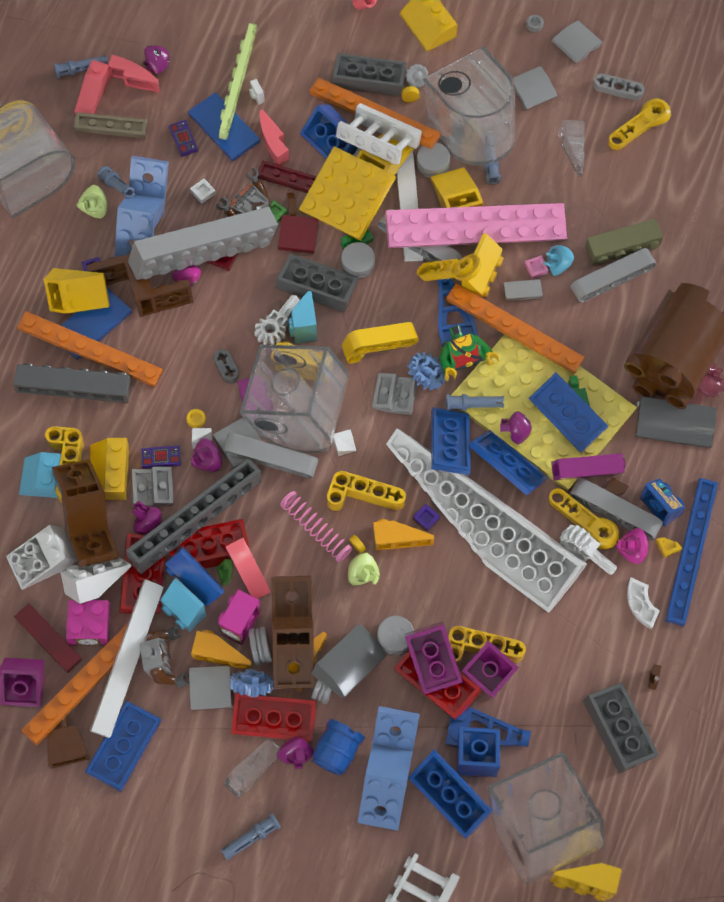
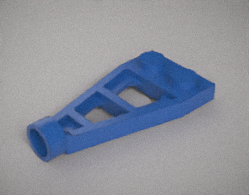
[437,278,478,347]
[446,707,531,747]

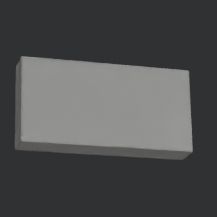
[503,279,543,301]

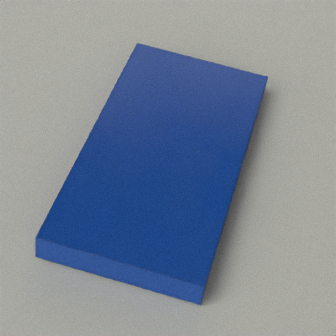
[188,92,260,162]
[61,286,132,360]
[528,372,609,453]
[431,407,471,475]
[469,430,548,495]
[85,701,162,792]

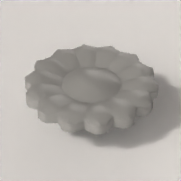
[405,64,429,89]

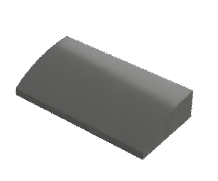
[332,53,407,97]
[276,253,359,312]
[636,397,717,448]
[311,624,386,699]
[583,682,659,774]

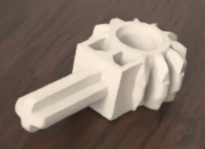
[254,295,300,347]
[560,525,617,575]

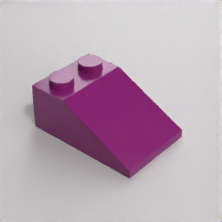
[405,621,463,695]

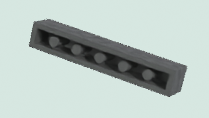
[13,363,132,403]

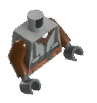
[216,168,269,217]
[140,626,190,688]

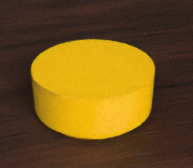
[401,86,419,103]
[186,409,206,428]
[349,534,367,554]

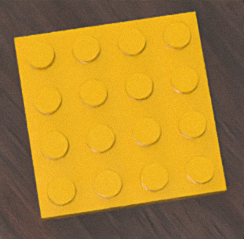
[299,147,396,241]

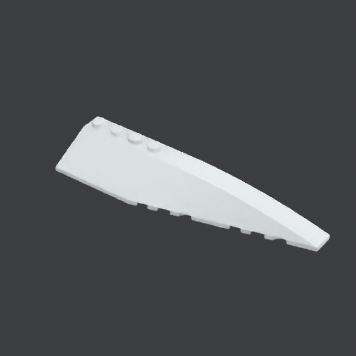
[386,428,587,613]

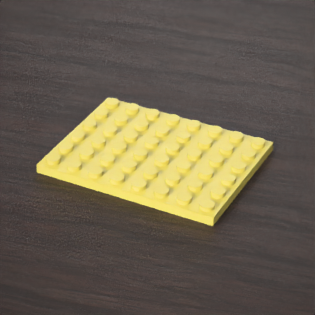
[451,334,637,492]

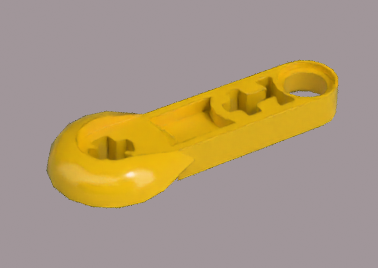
[608,98,671,150]
[417,254,481,281]
[548,488,620,550]

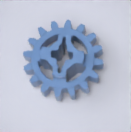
[407,352,446,391]
[230,669,274,697]

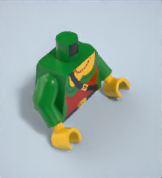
[439,325,499,381]

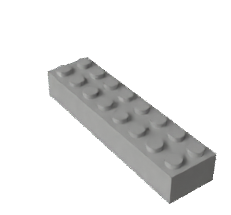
[128,207,278,280]

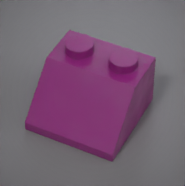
[462,640,519,698]
[0,658,45,707]

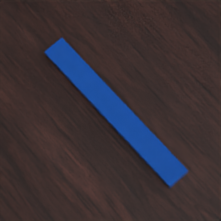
[665,478,718,627]

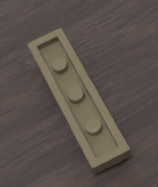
[74,112,148,139]

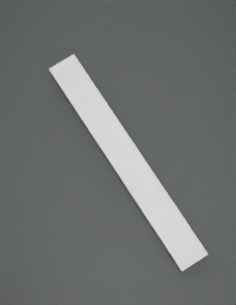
[397,151,423,262]
[90,580,164,738]

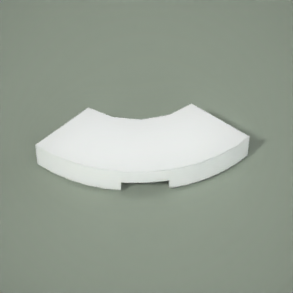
[627,578,660,629]

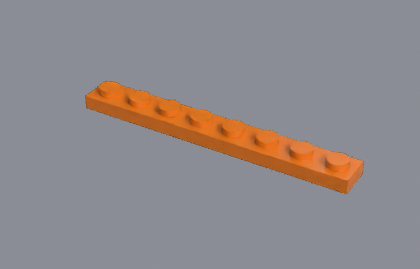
[310,78,440,149]
[446,283,585,374]
[17,311,163,387]
[21,622,149,746]

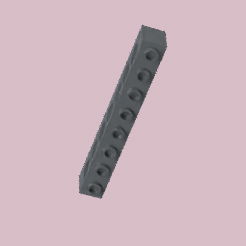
[126,458,261,574]

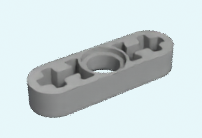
[593,74,644,100]

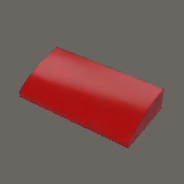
[170,519,250,569]
[119,533,165,614]
[394,651,482,720]
[231,693,317,742]

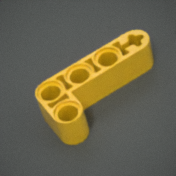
[341,322,419,364]
[45,426,84,503]
[327,471,406,511]
[448,626,526,666]

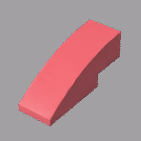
[109,55,160,93]
[260,109,289,165]
[226,538,271,599]

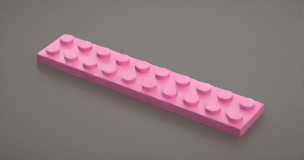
[385,203,567,248]

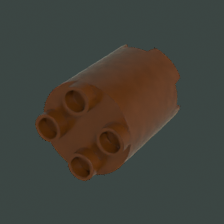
[624,283,724,409]

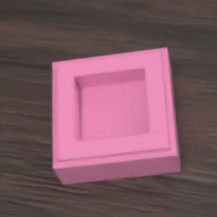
[524,255,549,279]

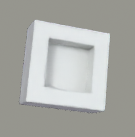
[249,79,264,105]
[190,179,216,204]

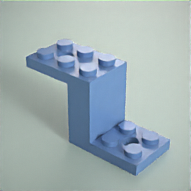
[114,156,169,257]
[357,706,419,831]

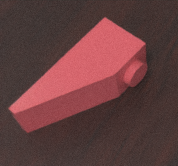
[74,60,111,114]

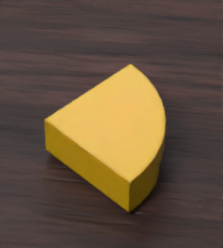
[655,537,682,558]

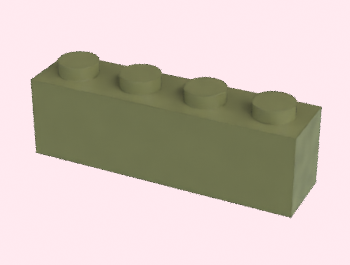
[585,218,663,265]

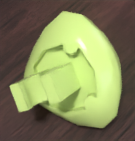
[77,185,108,219]
[348,553,380,586]

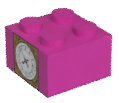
[218,589,261,645]
[66,600,111,645]

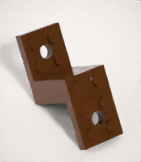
[86,252,193,317]
[52,459,119,567]
[271,575,315,689]

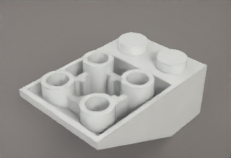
[6,525,77,590]
[61,558,131,604]

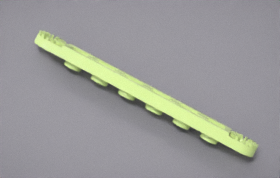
[219,23,257,140]

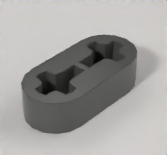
[214,349,239,384]

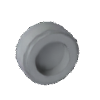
[526,15,544,33]

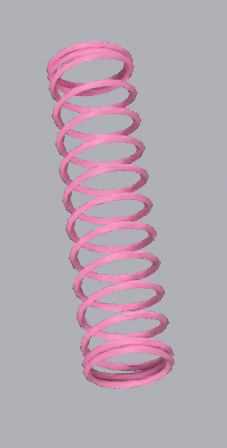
[280,491,352,562]

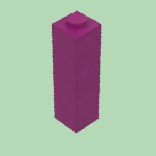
[551,453,626,481]

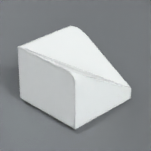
[192,428,213,449]
[332,430,356,456]

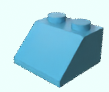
[288,291,317,344]
[19,452,61,498]
[160,578,207,632]

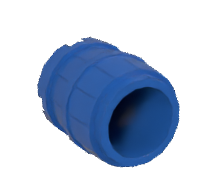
[312,719,365,776]

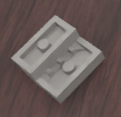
[552,21,602,63]
[509,66,558,110]
[372,373,417,415]
[213,416,262,468]
[130,467,173,508]
[189,665,232,710]

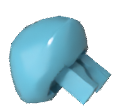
[543,245,574,276]

